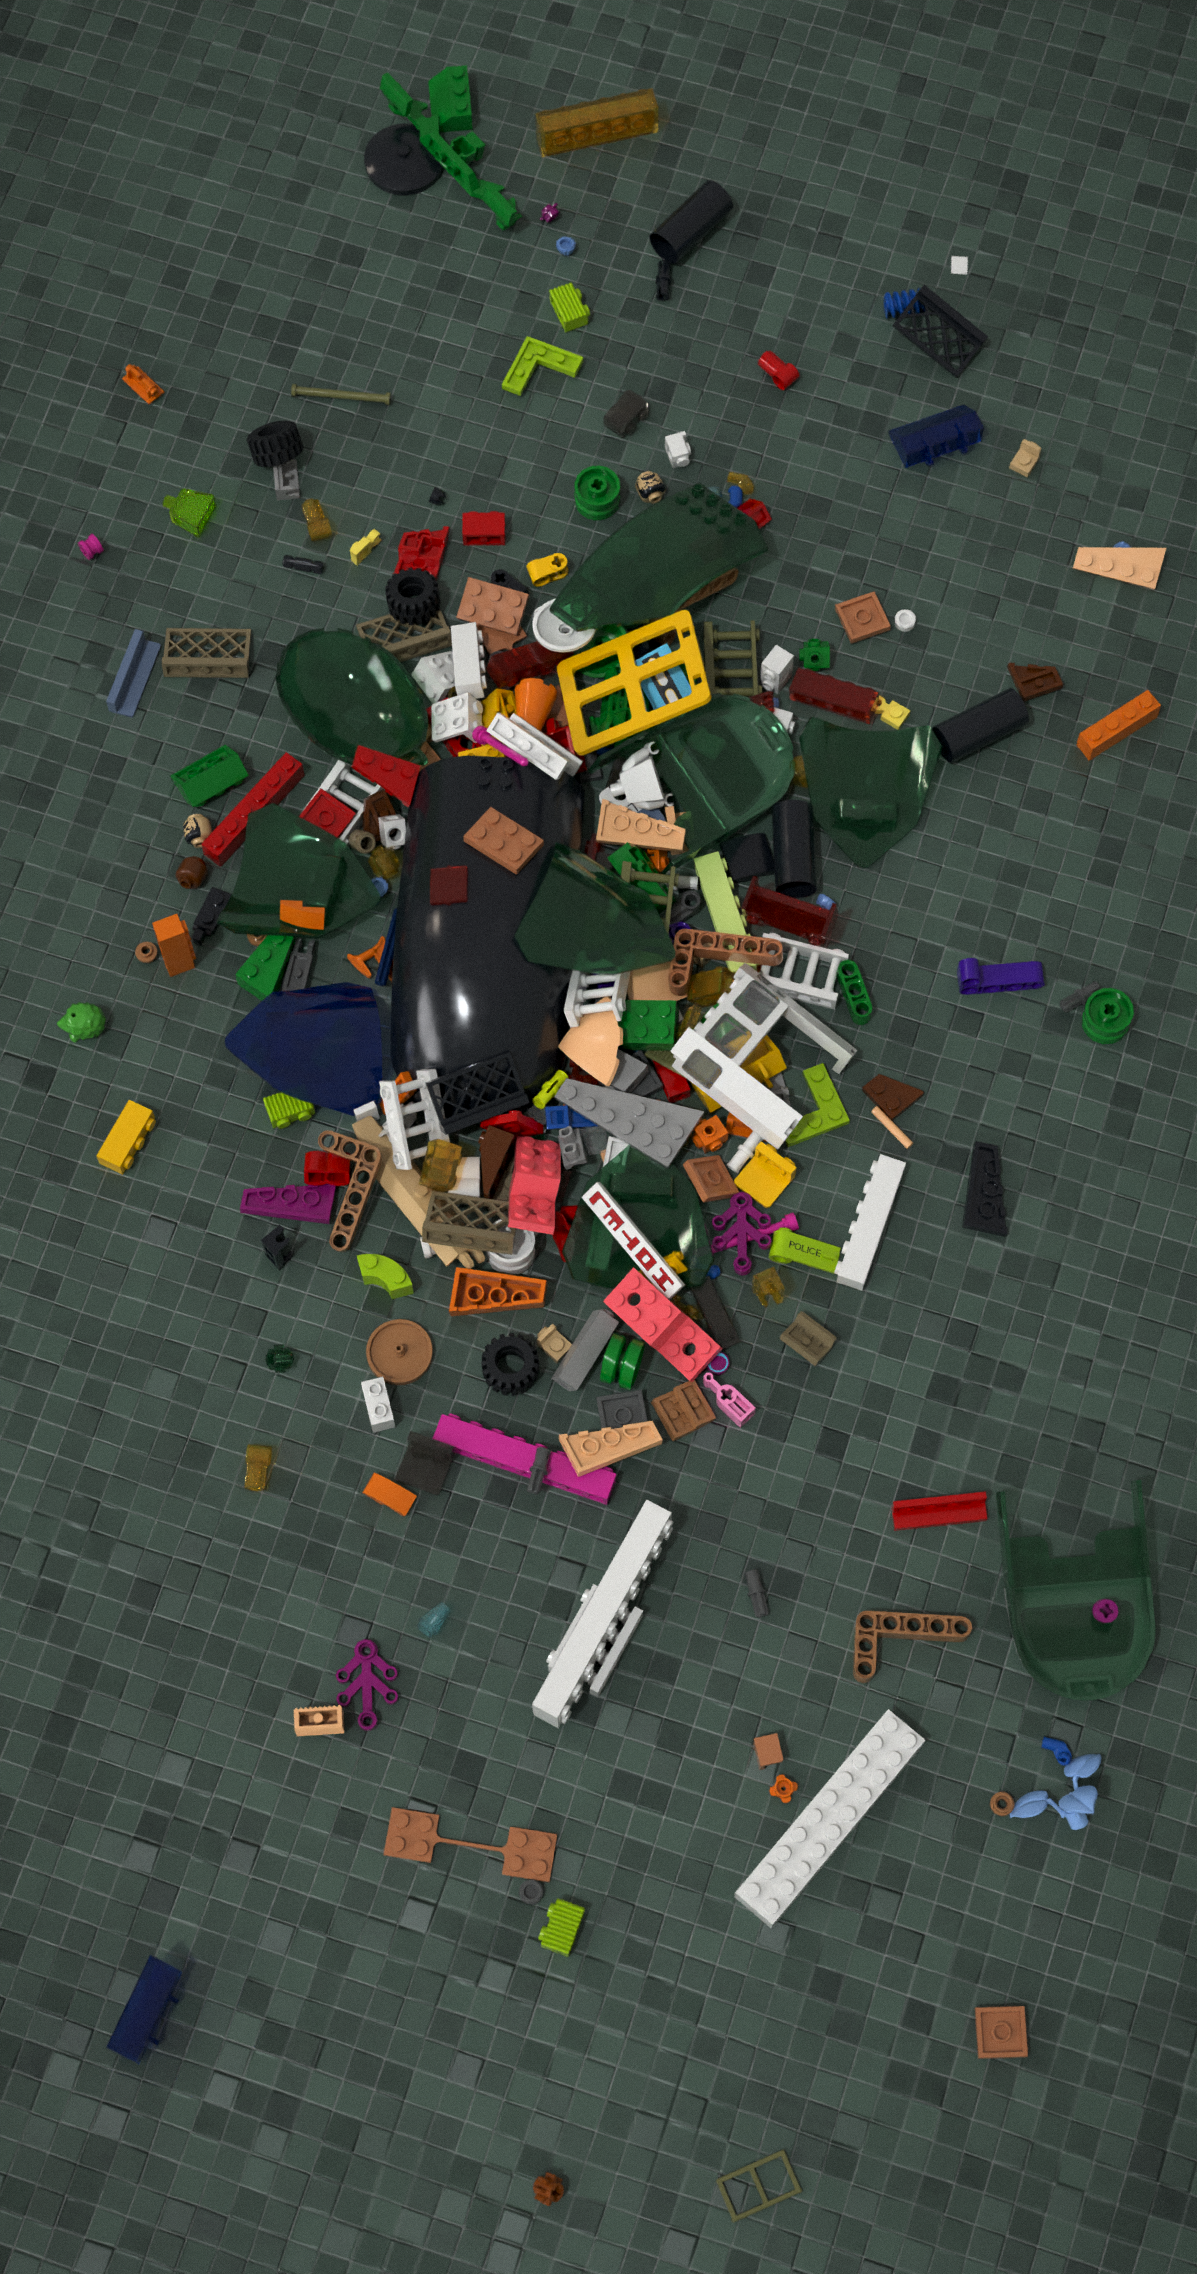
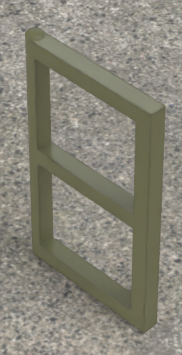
[716,2149,802,2223]

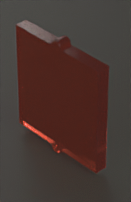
[430,865,468,905]

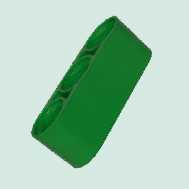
[837,960,872,1025]

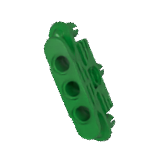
[599,665,663,753]

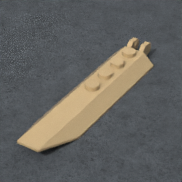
[352,1116,485,1269]

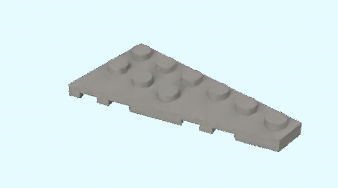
[554,1078,704,1169]

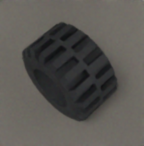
[246,421,304,467]
[385,568,441,625]
[481,1333,539,1396]

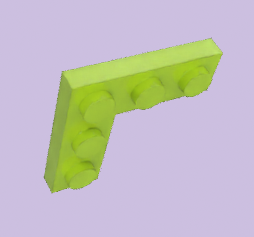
[502,336,583,396]
[785,1063,850,1147]

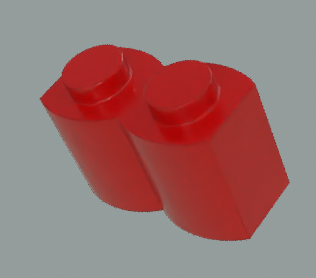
[304,1151,351,1186]

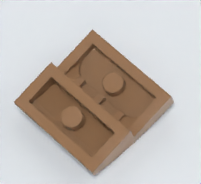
[651,1380,716,1441]

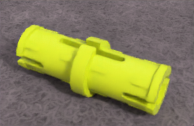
[532,1070,569,1109]

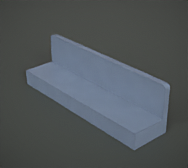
[106,629,161,718]

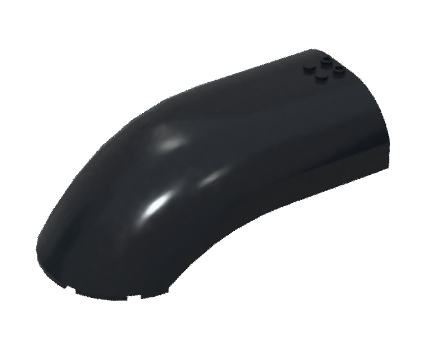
[390,756,585,1124]

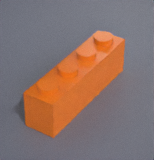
[1076,690,1161,761]
[152,914,196,977]

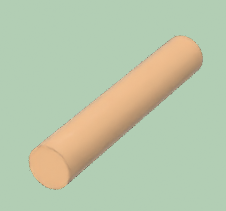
[871,1106,913,1149]

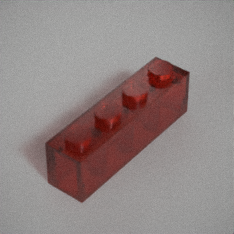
[486,641,574,688]
[789,668,879,724]

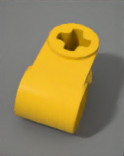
[526,553,568,587]

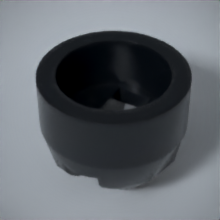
[429,487,446,505]

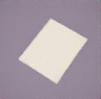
[951,256,968,274]

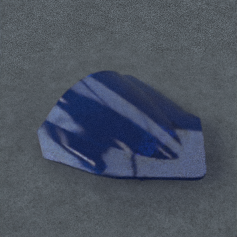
[224,982,382,1116]

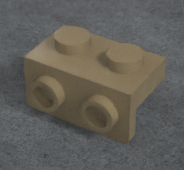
[779,1311,837,1366]

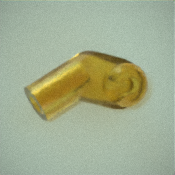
[727,471,754,494]

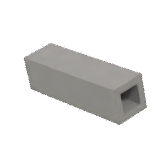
[551,1309,619,1392]

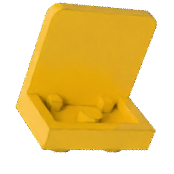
[734,1141,797,1208]

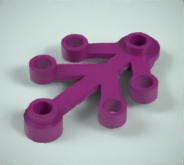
[712,1192,772,1276]
[336,1639,398,1731]

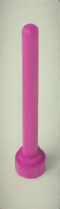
[472,726,529,766]
[693,1212,799,1258]

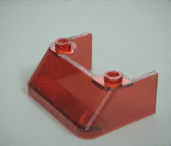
[741,876,838,947]

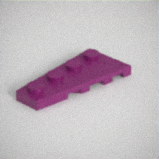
[240,1184,337,1224]

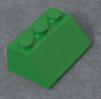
[428,65,473,133]
[170,745,249,807]

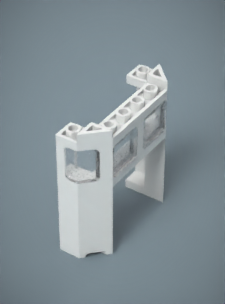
[670,963,858,1150]

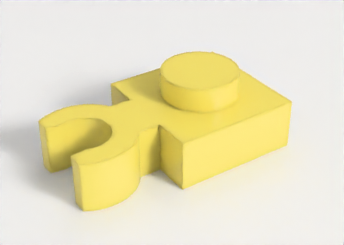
[350,529,381,566]
[870,695,910,730]

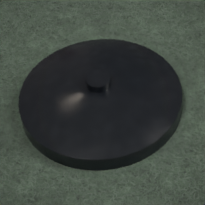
[364,123,444,196]

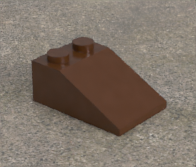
[478,1125,515,1208]

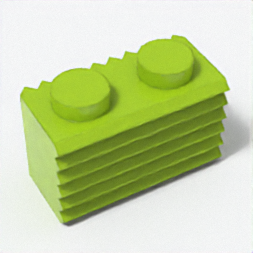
[549,282,590,332]
[263,1084,315,1129]
[538,1898,585,1957]

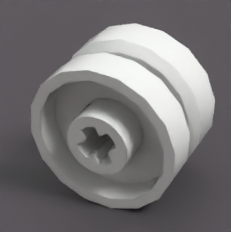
[486,1217,535,1275]

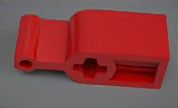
[652,1060,690,1104]

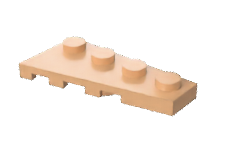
[1073,547,1166,590]
[596,799,686,852]
[558,1421,663,1477]

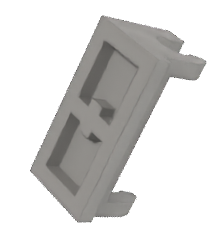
[273,459,300,500]

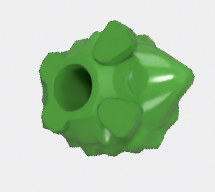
[57,1002,106,1043]

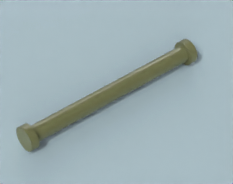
[291,384,391,405]

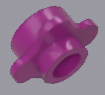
[540,203,560,223]

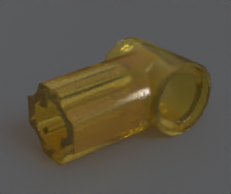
[301,498,332,542]
[244,1444,272,1492]

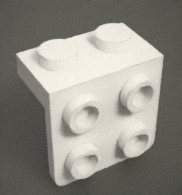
[411,651,456,704]
[431,692,483,743]

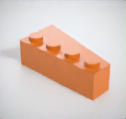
[449,1267,548,1316]

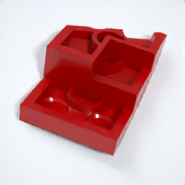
[393,526,450,580]

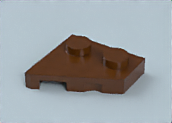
[1007,662,1063,701]
[363,789,397,842]
[862,1074,924,1121]

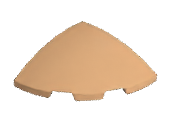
[611,950,696,1001]
[558,996,623,1086]

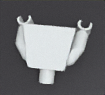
[610,741,674,810]

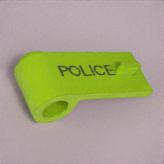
[768,1227,841,1274]

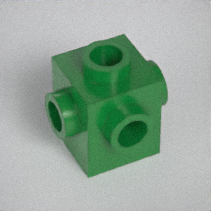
[799,638,830,671]

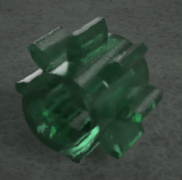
[265,1344,294,1373]

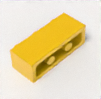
[96,1100,156,1175]

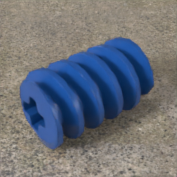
[883,288,924,319]

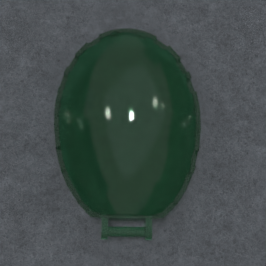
[276,628,428,767]

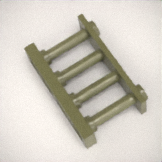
[703,620,762,705]
[613,861,679,957]

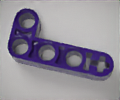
[957,958,1045,995]

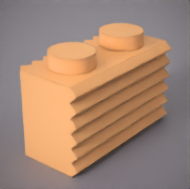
[294,1705,344,1736]

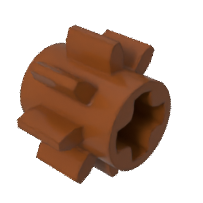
[533,2172,564,2206]

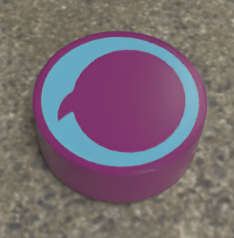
[706,1352,729,1376]

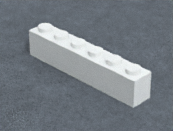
[834,1154,906,1291]

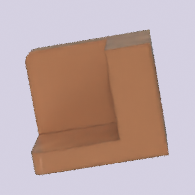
[753,1733,783,1770]

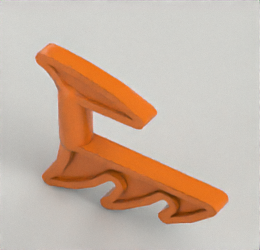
[347,936,393,983]

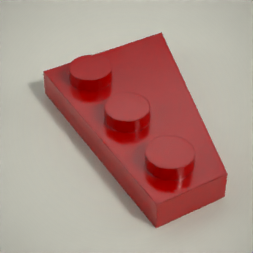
[351,745,421,807]

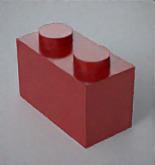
[462,511,505,546]

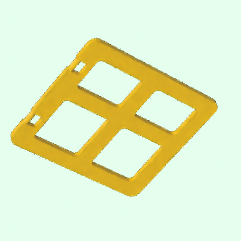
[557,610,712,755]

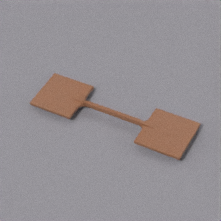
[469,622,569,734]
[383,1807,557,1882]

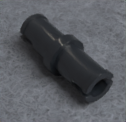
[655,260,672,301]

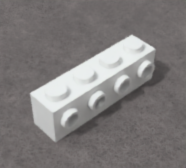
[451,622,487,699]

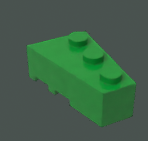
[235,925,295,1008]

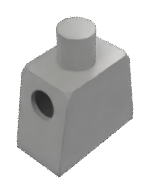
[598,1049,649,1093]

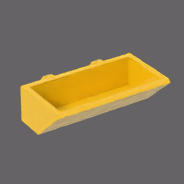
[690,1031,787,1113]

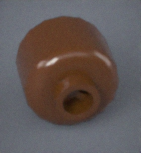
[175,856,208,889]

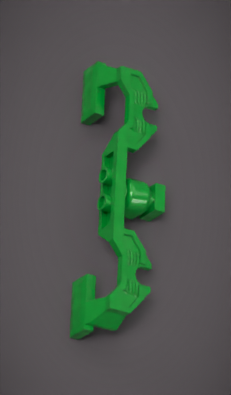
[379,72,523,231]

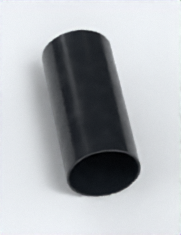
[649,180,733,264]
[932,688,1029,763]
[772,800,817,899]

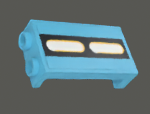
[635,643,704,725]

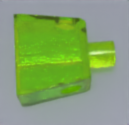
[163,488,217,538]

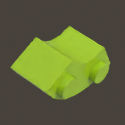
[357,1254,414,1299]

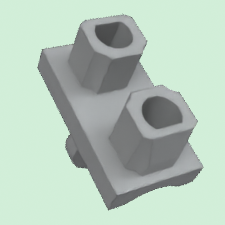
[558,1126,587,1170]

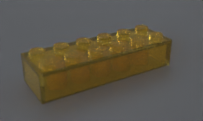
[535,88,658,157]

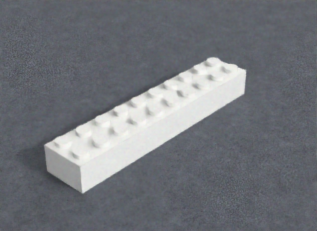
[532,1499,673,1728]
[735,1709,925,1929]

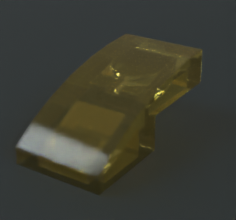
[677,1005,702,1039]

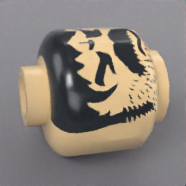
[635,471,666,504]
[183,814,212,848]

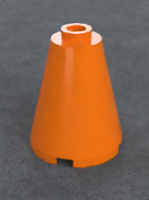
[515,678,557,731]

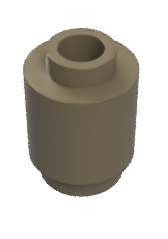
[349,829,376,854]

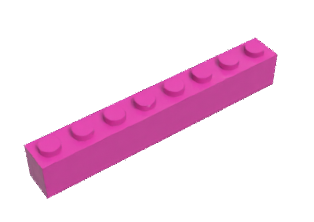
[432,1414,616,1505]

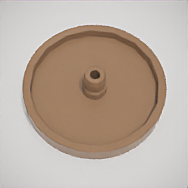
[366,1319,433,1385]

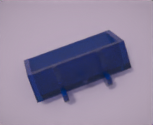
[888,405,984,468]
[106,1955,182,2065]

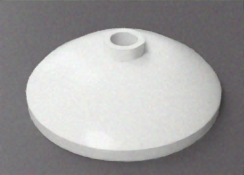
[532,597,597,652]

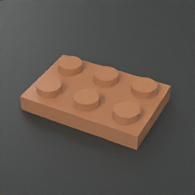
[456,577,530,636]
[463,807,544,875]

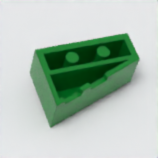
[607,842,676,917]

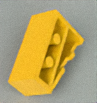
[481,688,516,758]

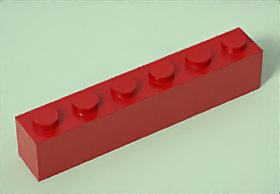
[201,752,305,867]

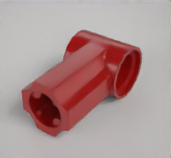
[758,350,800,390]

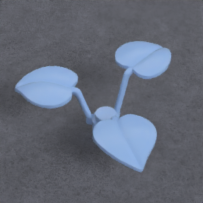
[1010,1754,1102,1830]

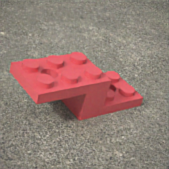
[508,1136,561,1235]
[603,1267,723,1382]

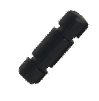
[282,555,324,574]

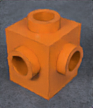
[692,1115,728,1154]

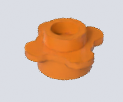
[769,1775,798,1803]

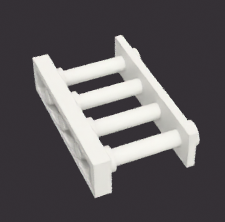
[486,712,583,780]
[294,757,386,857]
[750,933,849,1010]
[564,945,634,1028]
[379,1069,453,1170]
[546,1584,643,1697]

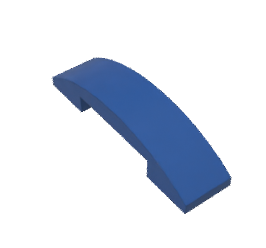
[545,1105,598,1129]

